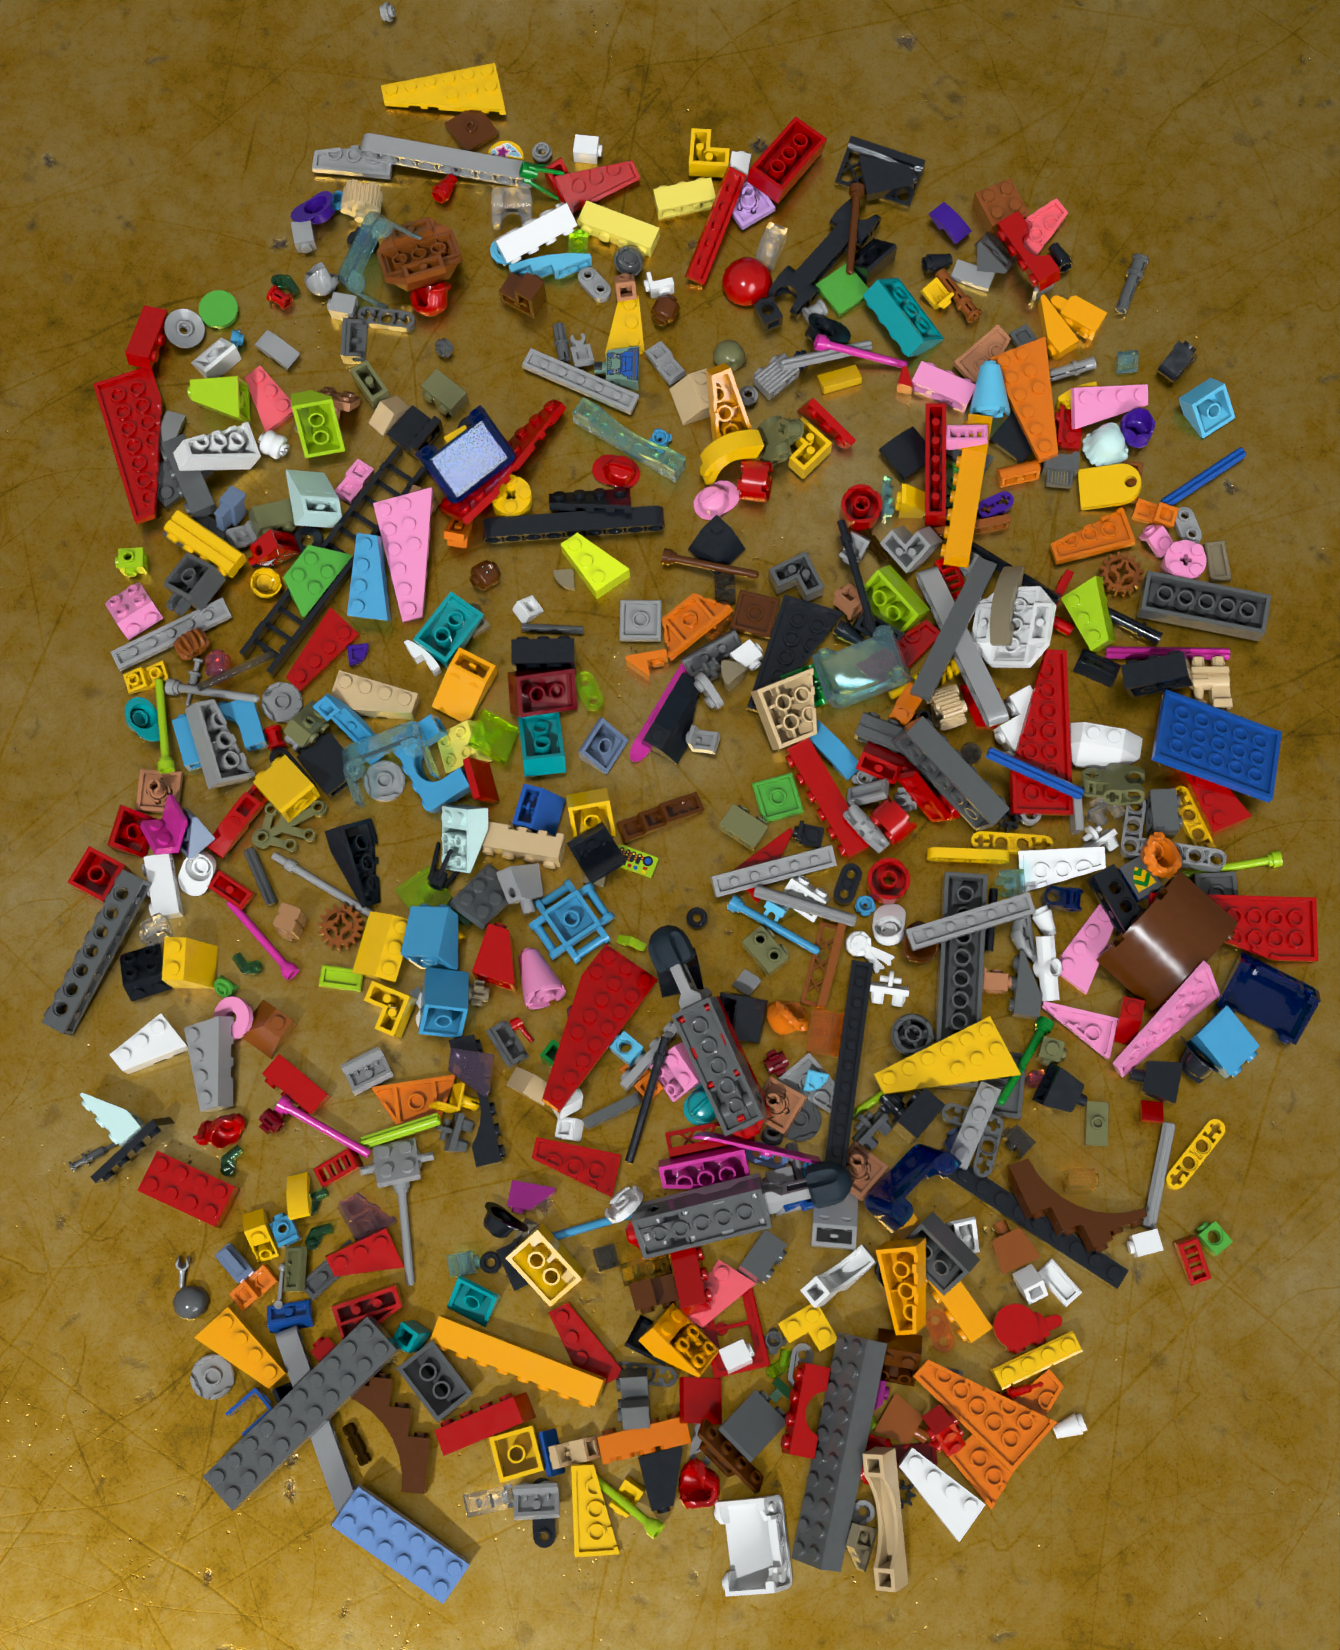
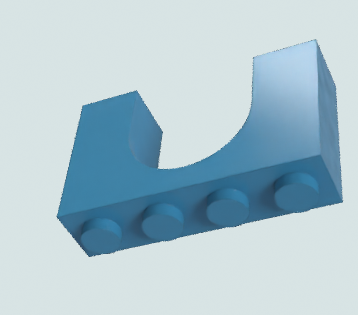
[172,700,269,771]
[391,714,471,813]

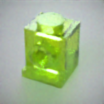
[567,229,589,254]

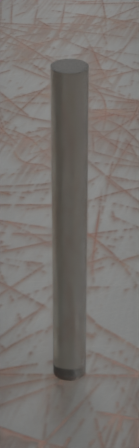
[196,650,275,692]

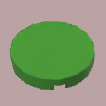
[199,290,239,329]

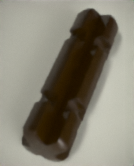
[859,528,890,564]
[342,1422,371,1466]

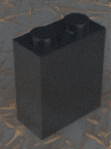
[297,732,363,800]

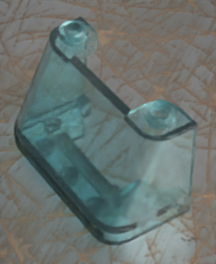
[812,625,912,709]

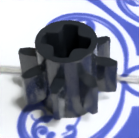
[998,805,1022,833]
[878,1092,905,1115]
[899,1480,917,1509]

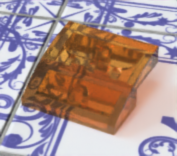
[806,1009,844,1058]

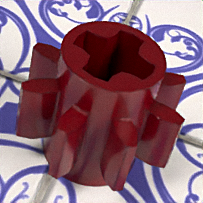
[763,1049,789,1077]
[259,1108,286,1134]

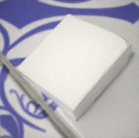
[512,595,544,623]
[554,1117,584,1142]

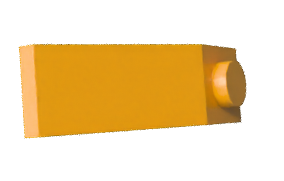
[1038,294,1079,361]

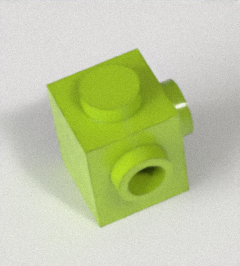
[115,547,148,577]

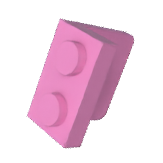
[105,582,163,640]

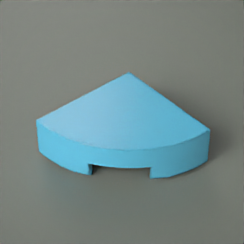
[803,1069,829,1092]

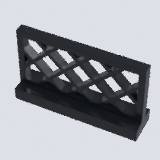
[835,136,925,208]

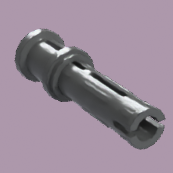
[1115,253,1150,314]

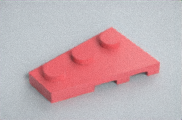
[1023,198,1068,255]
[245,366,294,432]
[685,1259,756,1329]

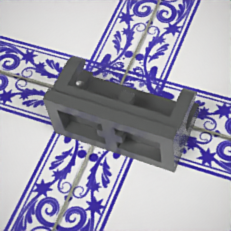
[340,318,368,364]
[486,1020,530,1070]

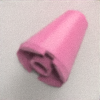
[518,948,566,1009]

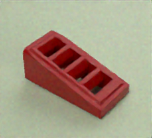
[933,558,964,601]
[313,1148,364,1188]
[1173,1234,1211,1286]

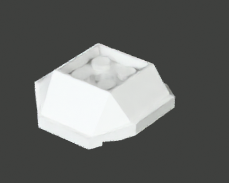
[971,586,1056,668]

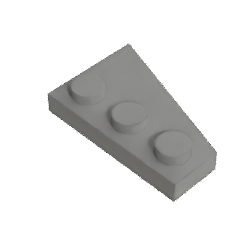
[777,1053,835,1114]

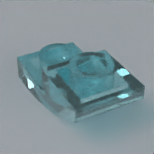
[880,475,895,524]

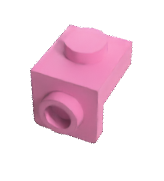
[1138,524,1174,558]

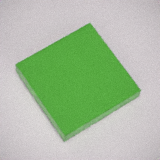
[815,264,869,317]
[752,772,804,823]

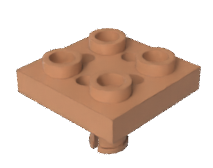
[317,387,361,423]
[135,769,183,813]
[761,1076,808,1136]
[846,1141,889,1202]

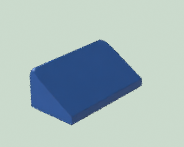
[267,1299,314,1333]
[538,1428,565,1478]

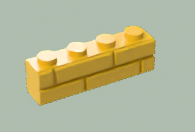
[164,510,247,578]
[990,1331,1083,1390]

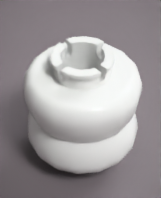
[258,430,289,459]

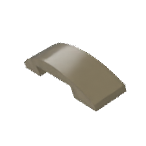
[990,566,1025,646]

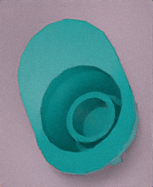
[124,697,160,742]
[683,1084,716,1126]

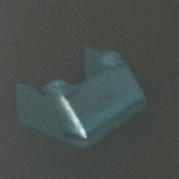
[338,211,422,308]
[343,721,440,807]

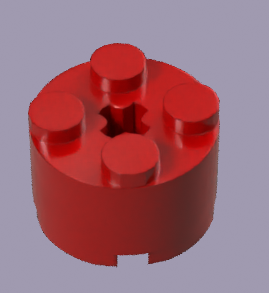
[737,459,773,503]
[840,484,882,532]
[869,796,917,845]
[866,858,910,904]

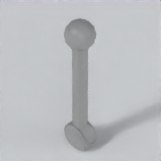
[274,1263,285,1309]

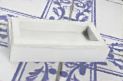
[1037,1259,1082,1307]

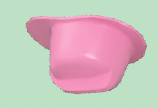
[694,481,739,520]

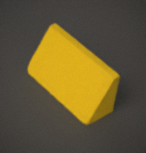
[817,365,862,394]

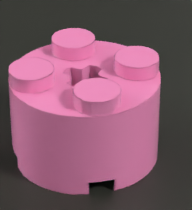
[1160,540,1207,580]

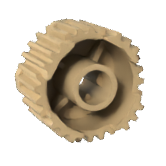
[341,179,383,223]
[926,684,967,731]

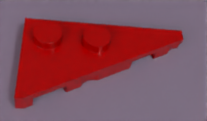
[734,827,794,904]

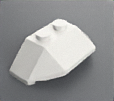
[1070,722,1143,769]

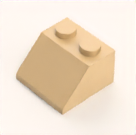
[669,368,710,426]

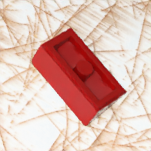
[208,870,257,910]

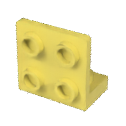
[437,720,493,774]

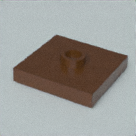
[445,110,499,152]
[730,589,780,639]

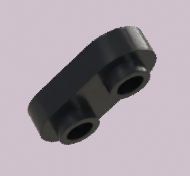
[833,863,862,905]

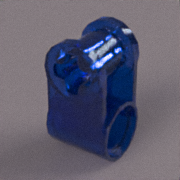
[1041,886,1083,913]

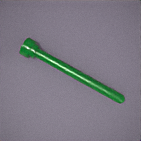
[997,1016,1054,1106]

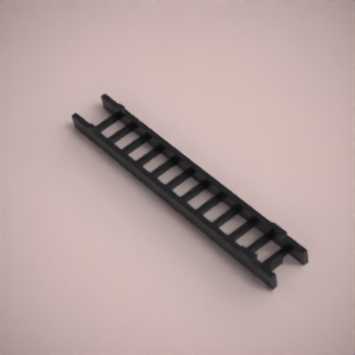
[239,445,430,677]

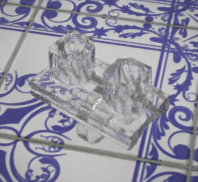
[1085,797,1125,827]

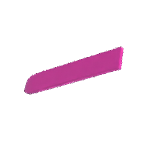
[630,663,696,763]
[693,1132,821,1164]

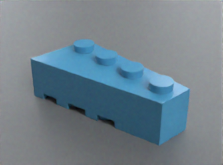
[347,533,392,621]

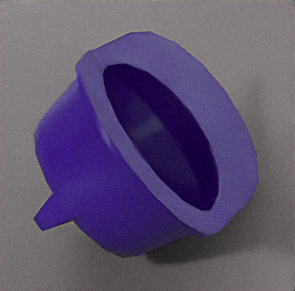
[290,191,335,224]

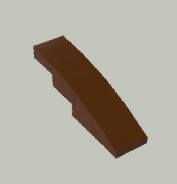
[616,792,705,843]

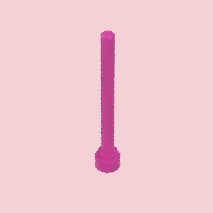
[814,334,908,368]
[226,901,300,981]
[274,1095,371,1157]

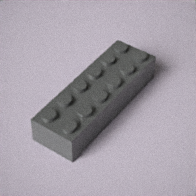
[1137,571,1272,641]
[891,716,1010,832]

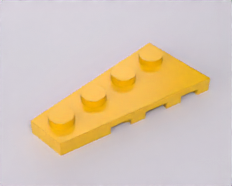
[571,1463,619,1557]

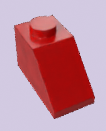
[1113,996,1145,1045]

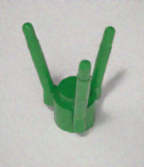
[519,161,564,200]

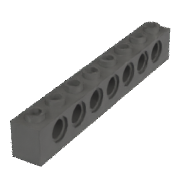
[42,869,152,1036]

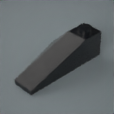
[641,672,699,764]
[324,818,380,908]

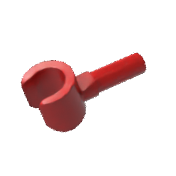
[509,1017,534,1043]

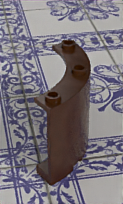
[1096,871,1238,1012]

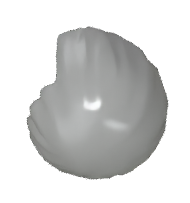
[304,262,338,296]

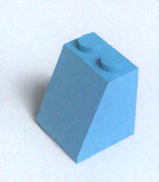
[400,904,458,970]
[418,967,469,1038]
[1188,1006,1260,1079]

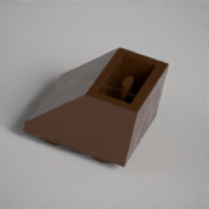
[876,1328,923,1387]

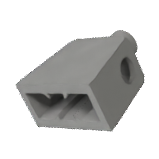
[496,863,543,914]

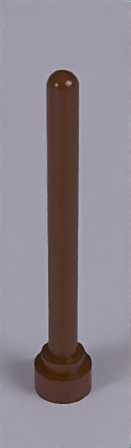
[846,183,865,275]
[661,548,759,579]

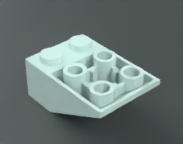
[286,470,342,528]
[441,804,488,873]
[80,1093,145,1147]

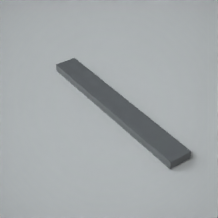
[910,557,997,702]

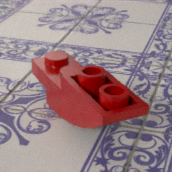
[206,785,269,859]

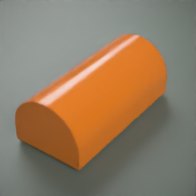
[996,460,1041,488]

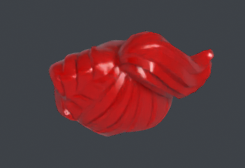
[193,1113,245,1149]

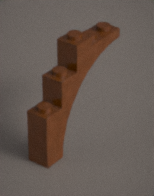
[1004,1158,1148,1253]
[351,1373,433,1494]

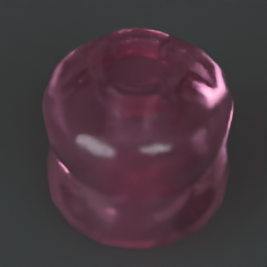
[205,649,231,681]

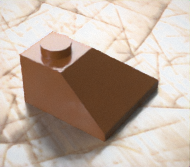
[242,1000,297,1059]

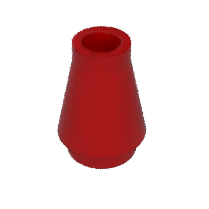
[431,174,457,203]

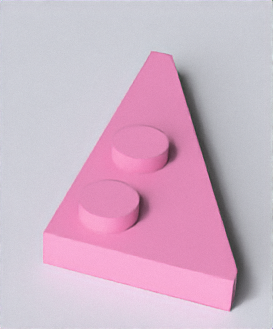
[1042,1001,1118,1059]

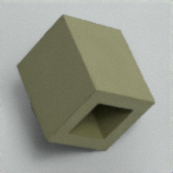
[1035,1036,1067,1066]

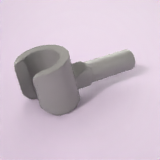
[175,1255,190,1288]

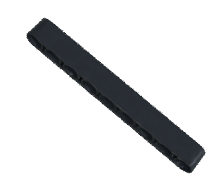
[483,506,665,543]

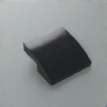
[879,426,925,481]

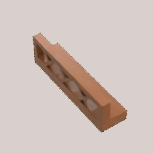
[924,506,1011,541]
[800,921,846,1010]

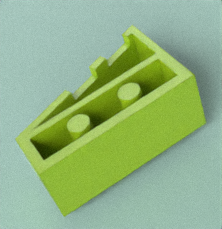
[1061,576,1116,652]

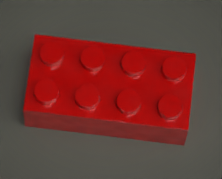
[746,116,827,203]
[137,1151,240,1229]

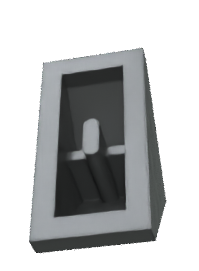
[977,235,1012,273]

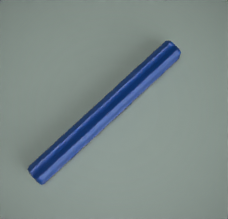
[1160,447,1246,506]
[986,747,1085,800]

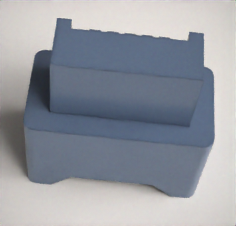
[214,485,248,532]
[215,1243,256,1283]

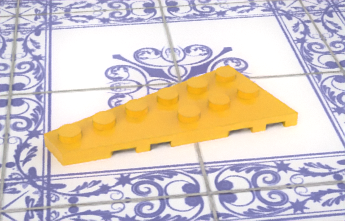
[381,63,506,115]
[874,1016,1021,1095]

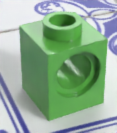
[1195,1221,1233,1257]

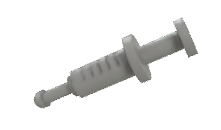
[185,658,203,706]

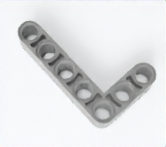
[1120,796,1227,872]

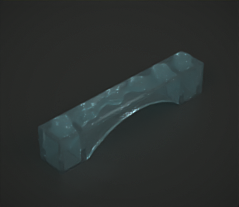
[572,397,686,483]

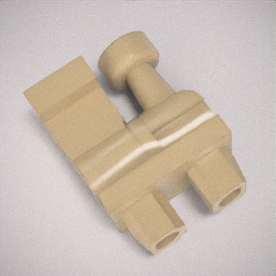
[1189,656,1233,712]

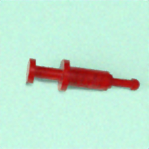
[996,1381,1043,1400]

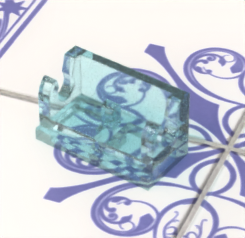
[995,869,1026,897]

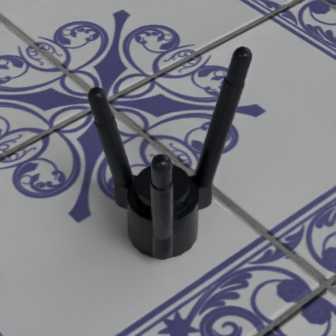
[427,842,460,891]

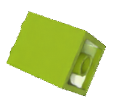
[188,376,251,424]

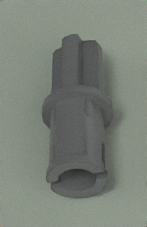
[553,322,571,363]

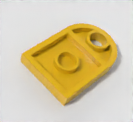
[1078,464,1142,511]

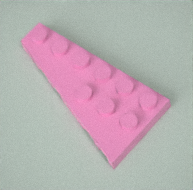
[373,487,433,623]
[1113,960,1220,1078]

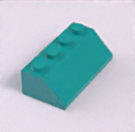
[863,278,944,357]

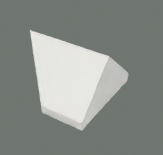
[945,1216,980,1253]

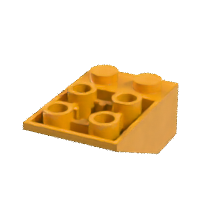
[431,647,498,723]
[638,1303,719,1378]

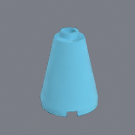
[969,360,1010,418]

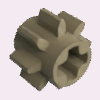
[468,979,489,1007]

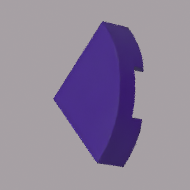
[347,643,369,667]

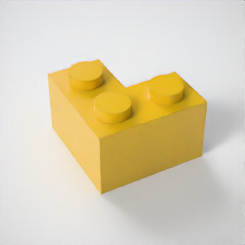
[689,128,730,178]
[788,417,832,479]
[364,981,418,1038]
[777,1304,837,1352]

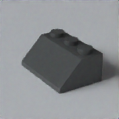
[905,1212,980,1296]
[396,1340,473,1423]

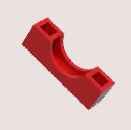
[996,211,1060,292]
[781,1362,831,1459]

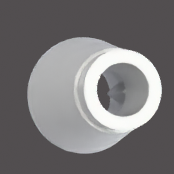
[1032,905,1057,936]
[1053,1413,1087,1439]

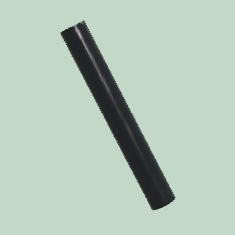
[985,888,998,952]

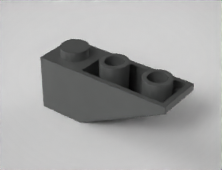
[1008,950,1042,1020]

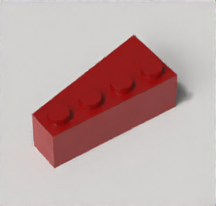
[1174,768,1252,837]
[434,1392,536,1456]

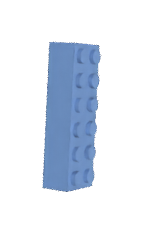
[331,1483,470,1604]

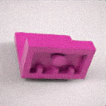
[140,794,188,855]

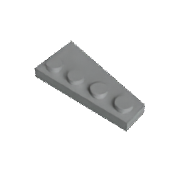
[312,145,393,179]

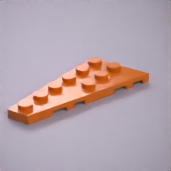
[989,336,1058,463]
[912,1359,1057,1473]
[948,1369,1064,1510]

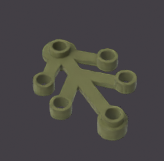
[252,799,328,852]

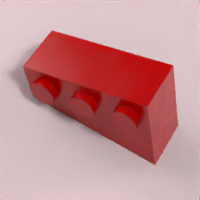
[332,1282,404,1340]

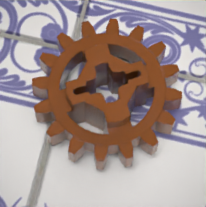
[1098,552,1144,597]
[318,903,365,950]

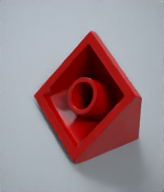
[107,805,157,858]

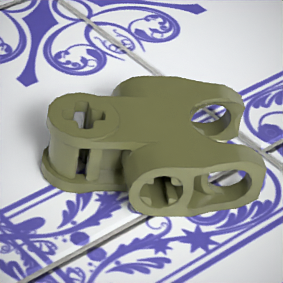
[756,416,804,466]
[1081,763,1145,805]

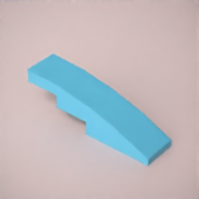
[509,253,592,280]

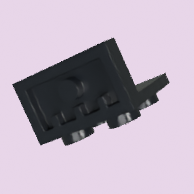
[387,405,444,459]

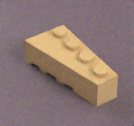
[330,670,421,719]
[480,821,567,869]

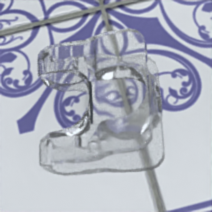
[491,188,533,230]

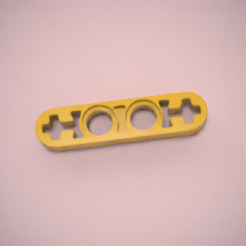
[1176,786,1217,862]
[970,831,1054,855]
[927,847,1010,864]
[1165,1119,1225,1190]

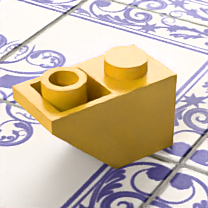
[895,484,925,518]
[242,1208,279,1263]

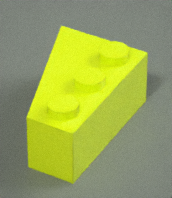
[561,533,630,599]

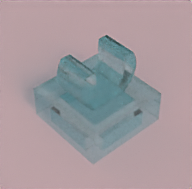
[1116,350,1139,374]

